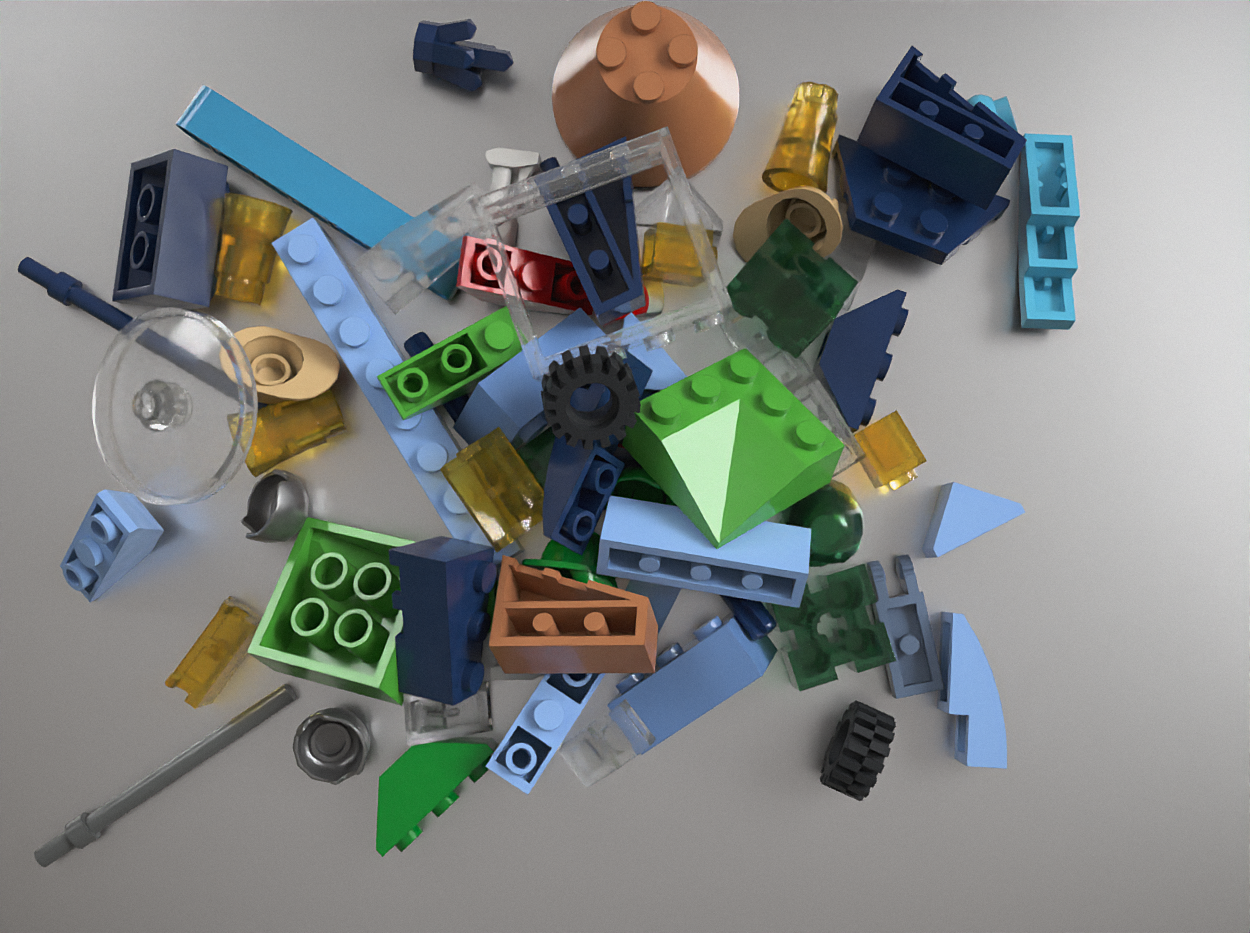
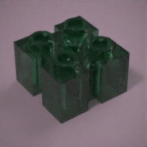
[721,218,858,359]
[765,564,896,691]

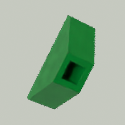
[376,736,499,857]

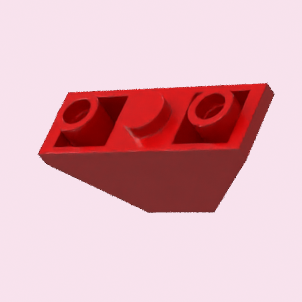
[456,236,593,316]

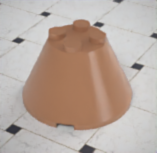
[552,1,739,189]

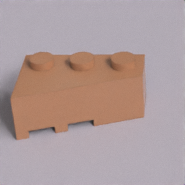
[489,555,658,674]

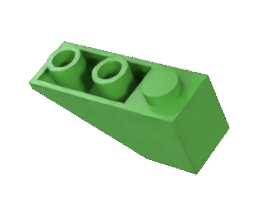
[377,306,530,421]

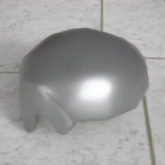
[241,469,309,543]
[292,708,371,785]

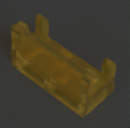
[440,427,544,553]
[165,596,262,709]

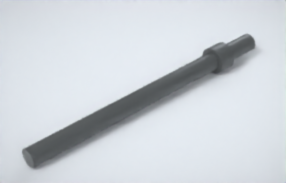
[34,684,296,867]

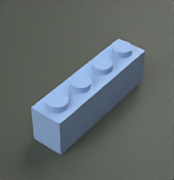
[596,495,811,608]

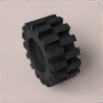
[541,345,641,450]
[820,700,896,801]

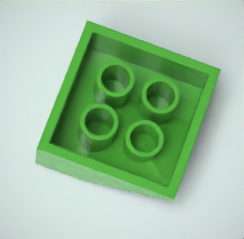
[622,348,845,549]
[247,517,416,706]

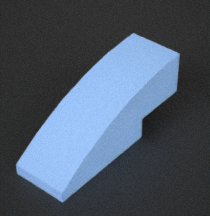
[937,612,1007,769]

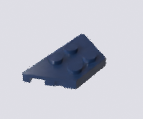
[832,134,1010,265]

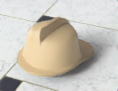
[733,186,843,272]
[221,326,340,404]

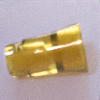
[762,81,839,193]
[215,193,293,306]
[229,388,347,478]

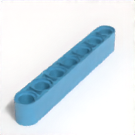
[176,85,461,301]

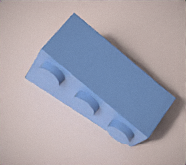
[453,308,617,470]
[607,612,778,755]

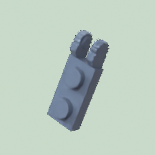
[867,554,945,699]

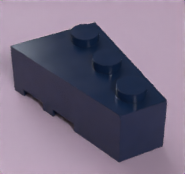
[856,46,1027,210]
[534,136,646,326]
[389,536,497,706]

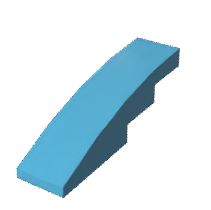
[1018,133,1080,330]

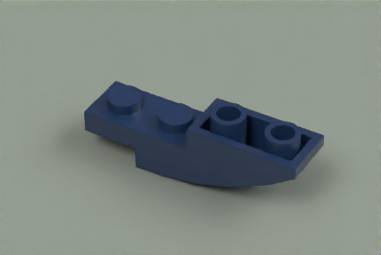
[543,345,653,556]

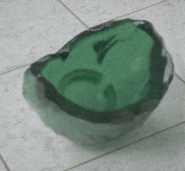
[779,478,864,567]

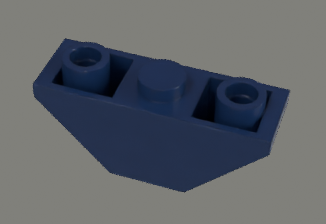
[812,289,909,435]

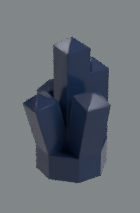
[413,19,514,92]

